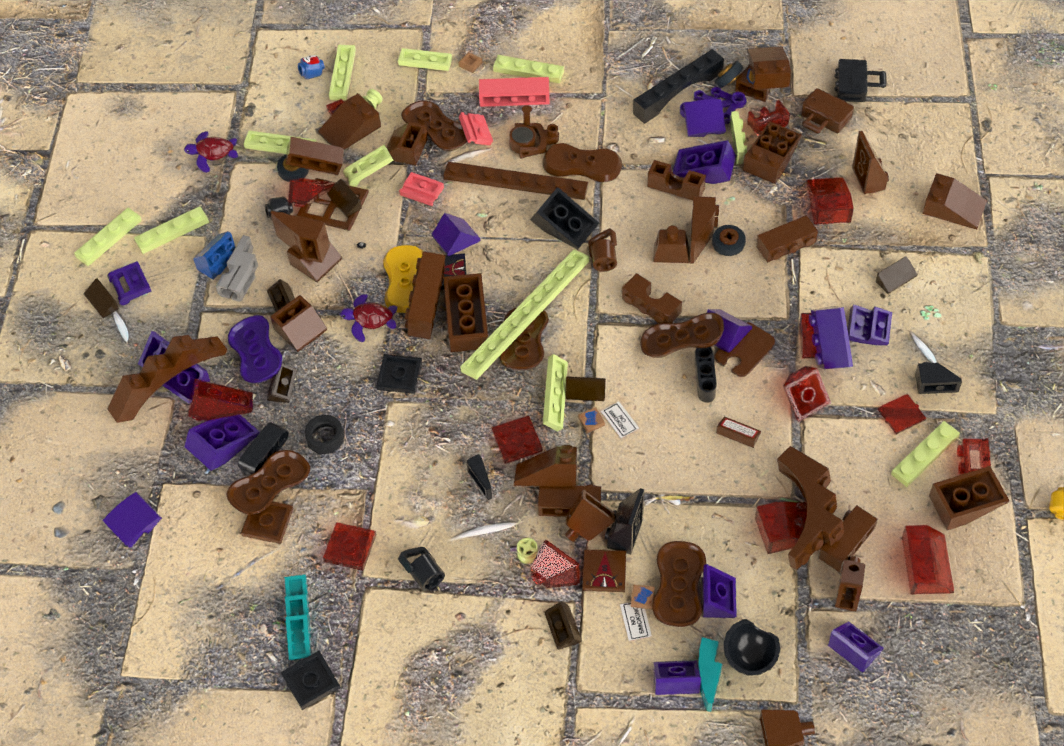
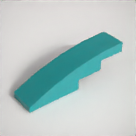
[284,574,311,660]

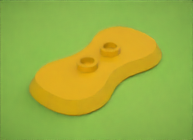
[383,245,423,313]

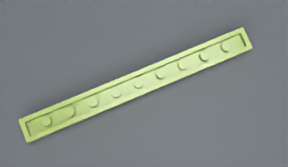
[460,250,589,380]

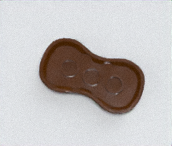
[401,100,467,151]
[543,143,622,182]
[499,308,549,371]
[640,313,724,358]
[226,450,310,515]
[652,541,706,627]

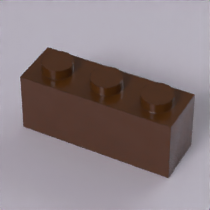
[285,137,344,175]
[756,215,818,263]
[538,484,601,517]
[818,505,878,573]

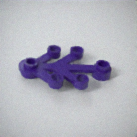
[680,87,747,124]

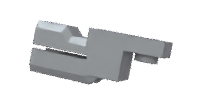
[216,235,258,302]

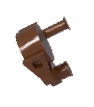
[509,105,559,159]

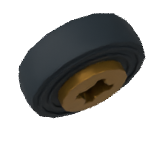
[715,61,743,88]
[277,154,309,182]

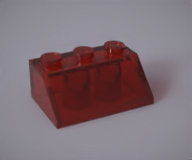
[902,525,954,595]

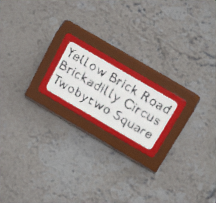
[716,416,761,448]

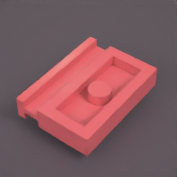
[459,112,493,145]
[399,172,444,206]

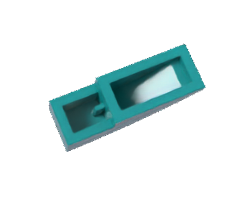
[698,637,723,712]

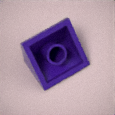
[432,213,481,256]
[707,309,752,353]
[702,564,737,618]
[828,621,884,673]
[653,660,701,695]

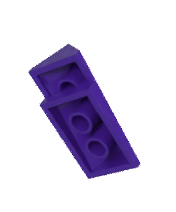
[138,331,211,405]

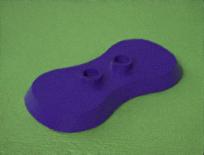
[228,315,283,383]

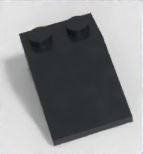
[530,187,599,250]
[604,488,644,555]

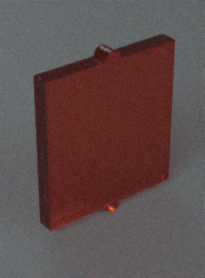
[878,394,926,434]

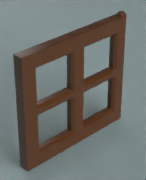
[297,178,369,231]

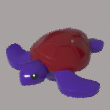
[184,131,238,173]
[340,294,397,342]

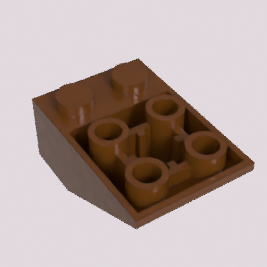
[743,121,802,184]
[271,211,330,263]

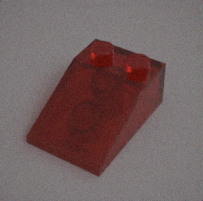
[806,177,854,225]
[188,379,253,421]
[755,502,807,554]

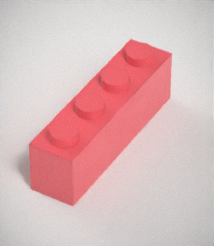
[479,77,550,107]

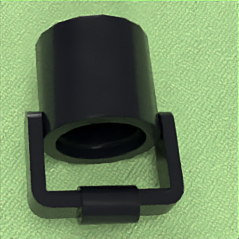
[398,547,445,591]

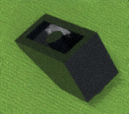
[915,362,962,394]

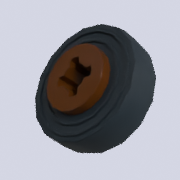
[712,225,746,256]

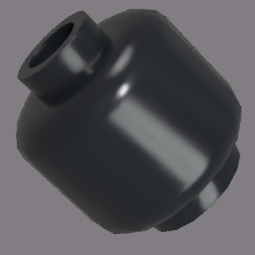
[265,196,293,221]

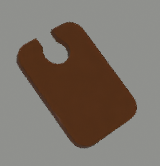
[715,322,775,377]

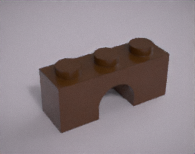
[647,160,706,201]
[622,273,682,324]

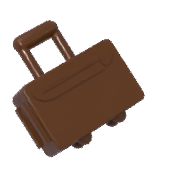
[801,88,854,134]

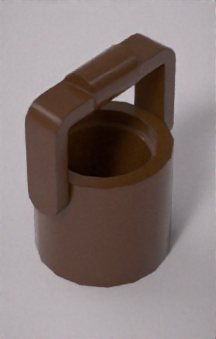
[588,228,617,272]

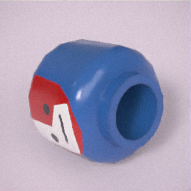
[298,55,325,79]

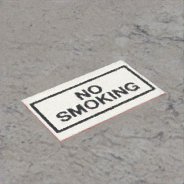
[601,401,639,438]
[620,602,652,641]

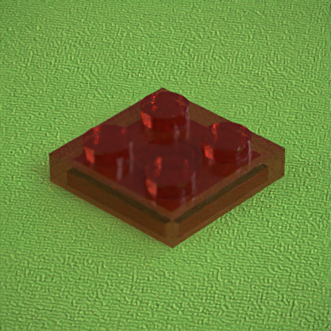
[491,415,543,464]
[323,522,377,571]

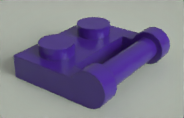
[107,261,152,305]

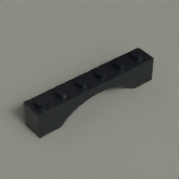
[633,49,724,124]

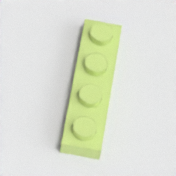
[329,45,356,101]
[493,55,564,83]
[244,131,317,154]
[134,206,209,254]
[74,208,142,266]
[543,354,568,431]
[891,421,960,487]

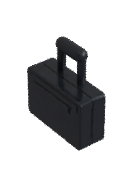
[834,59,887,102]

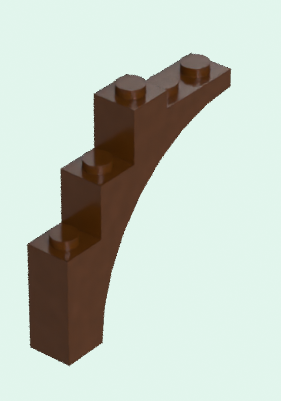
[107,335,228,423]
[777,446,844,570]

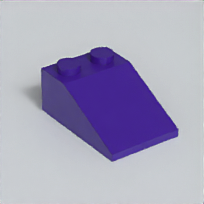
[673,140,736,184]
[184,409,260,471]

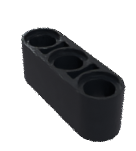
[694,347,717,403]
[238,422,289,475]

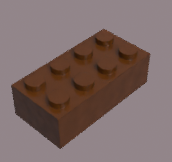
[405,251,445,340]
[444,273,488,352]

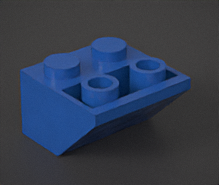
[193,231,236,280]

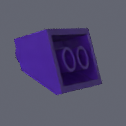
[809,306,853,369]

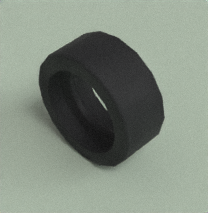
[304,414,344,454]

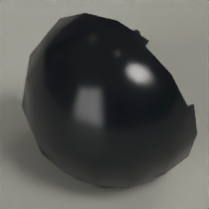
[723,619,780,676]

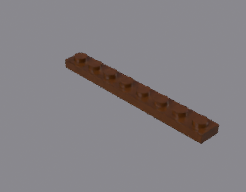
[444,161,588,200]

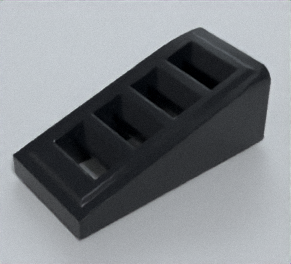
[466,454,492,500]

